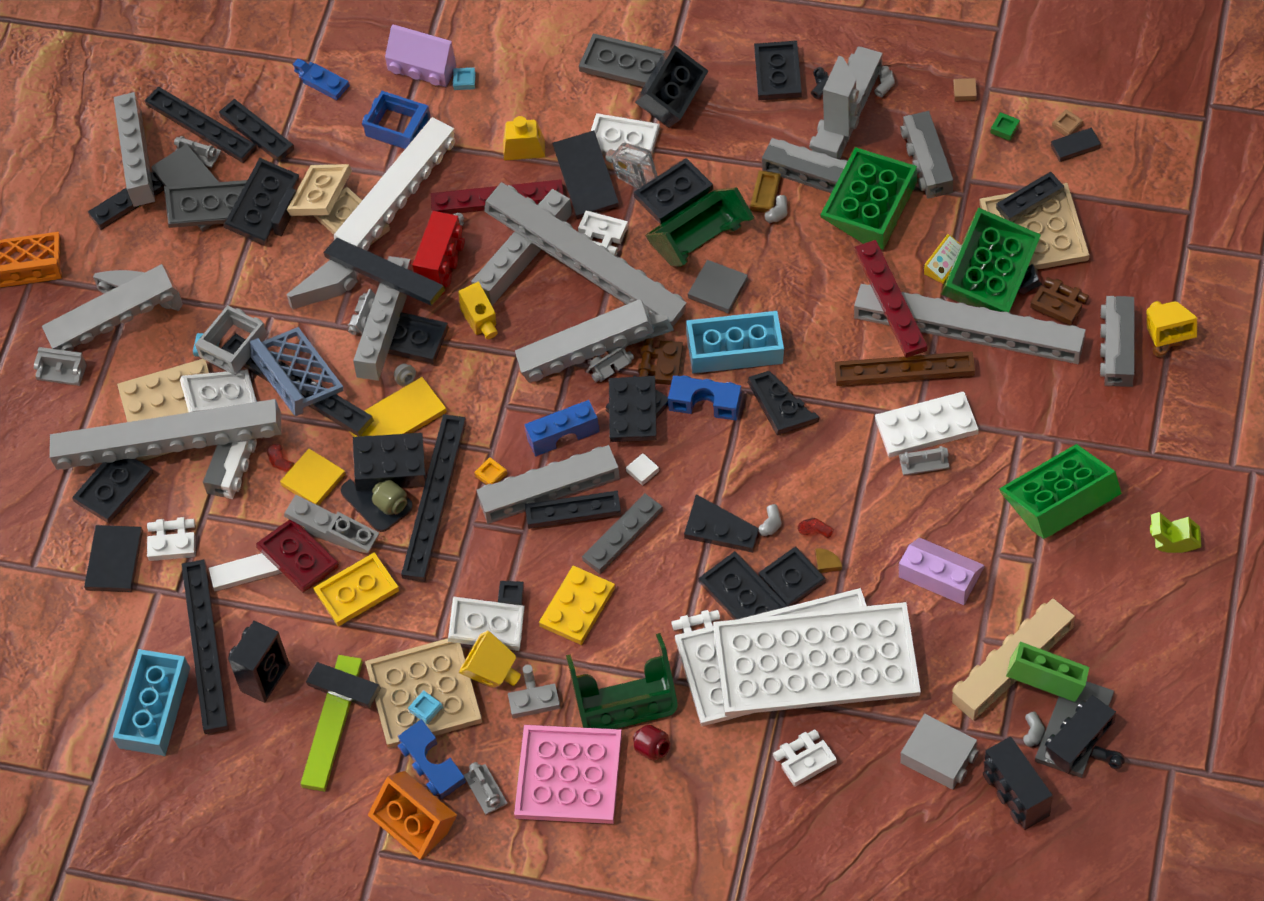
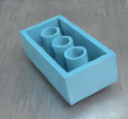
[686,311,784,374]
[113,649,190,756]

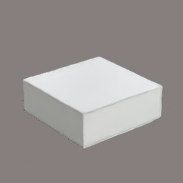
[626,453,659,485]

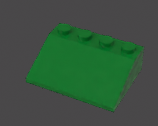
[820,147,917,250]
[941,208,1041,312]
[999,444,1122,539]

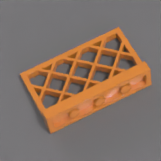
[0,232,62,287]

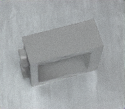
[195,305,267,375]

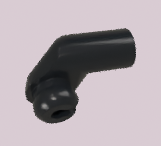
[811,67,829,99]
[1091,745,1125,769]

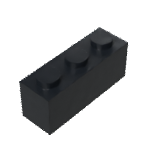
[1045,695,1116,774]

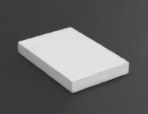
[591,113,660,163]
[180,370,257,412]
[448,597,524,651]

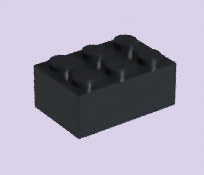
[635,45,708,128]
[353,433,426,491]
[228,620,290,703]
[983,736,1053,830]

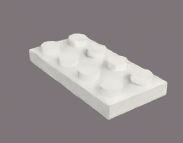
[875,391,978,458]

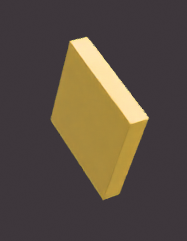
[280,449,346,506]

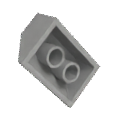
[823,56,859,137]

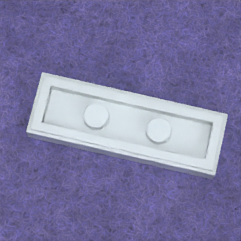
[209,553,282,591]

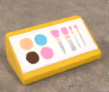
[924,234,961,284]

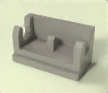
[34,347,86,386]

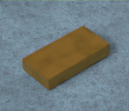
[750,170,781,213]

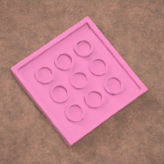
[514,725,622,824]

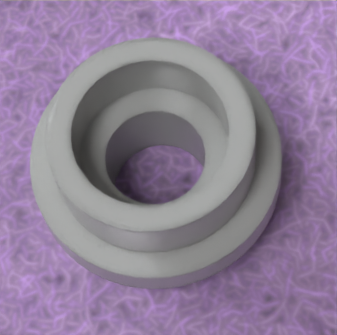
[394,364,416,386]

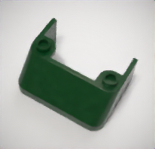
[645,187,755,267]
[566,633,678,729]

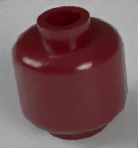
[633,725,670,761]

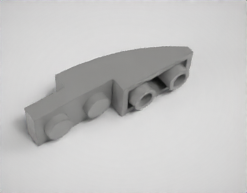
[93,270,183,311]
[284,495,379,553]

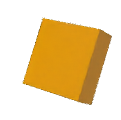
[474,457,508,485]

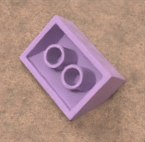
[385,25,457,87]
[899,537,984,605]

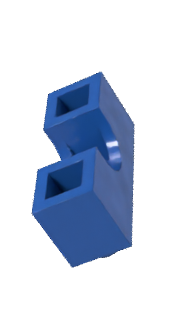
[668,375,742,421]
[524,400,599,457]
[397,719,466,799]

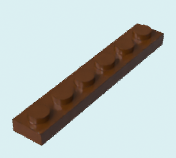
[835,351,975,386]

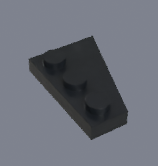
[747,371,819,435]
[684,494,759,553]

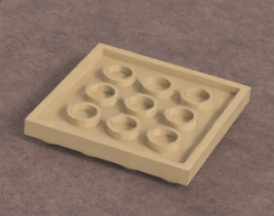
[979,183,1089,270]
[117,359,209,462]
[365,638,482,749]

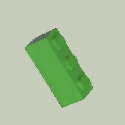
[1006,641,1089,702]

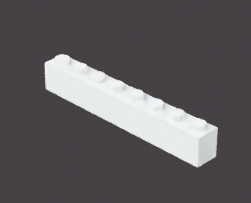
[334,117,455,251]

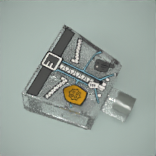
[606,143,658,189]

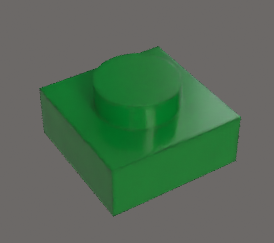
[990,112,1020,141]

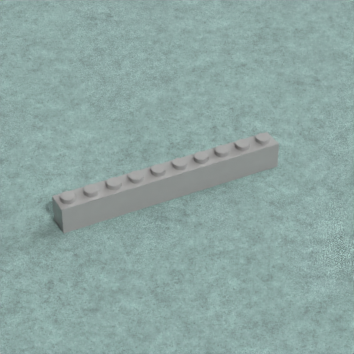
[485,182,687,327]
[854,284,1085,364]
[50,399,282,470]

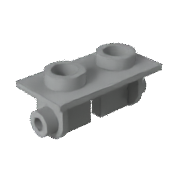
[174,136,221,168]
[347,289,375,335]
[586,344,634,382]
[899,446,949,475]
[464,762,508,815]

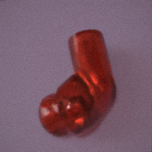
[267,444,295,472]
[797,518,834,539]

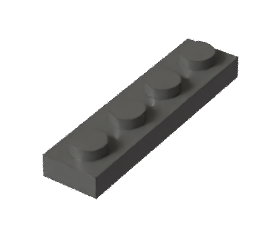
[582,493,663,574]

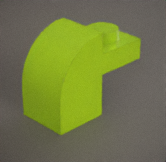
[1150,512,1201,553]

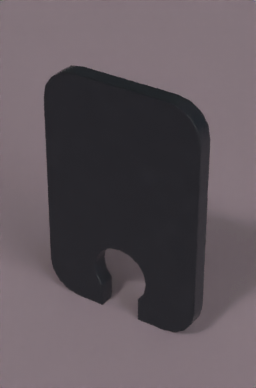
[341,479,413,532]

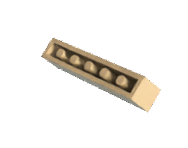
[952,599,1075,721]

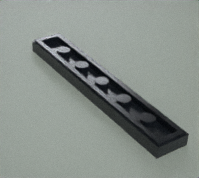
[144,86,257,163]
[323,238,445,306]

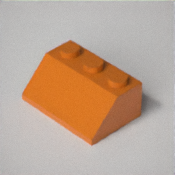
[368,771,457,860]

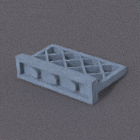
[250,327,343,416]

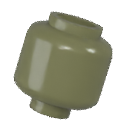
[372,480,407,515]

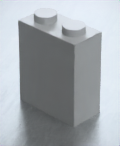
[900,713,979,790]

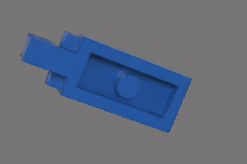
[293,59,350,100]

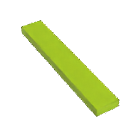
[301,655,363,792]

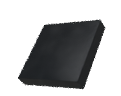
[758,546,826,607]

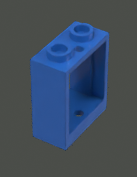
[362,91,431,149]

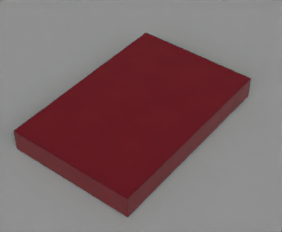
[256,519,339,593]

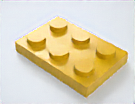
[313,552,399,627]
[539,566,615,645]

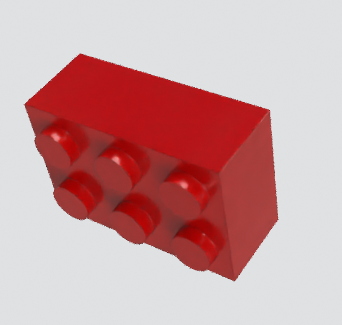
[412,211,465,295]

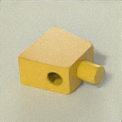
[503,116,545,161]
[458,281,498,339]
[1147,301,1197,347]
[458,631,521,688]

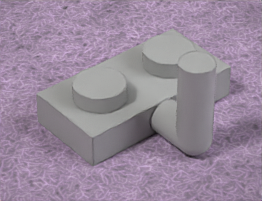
[508,665,560,719]

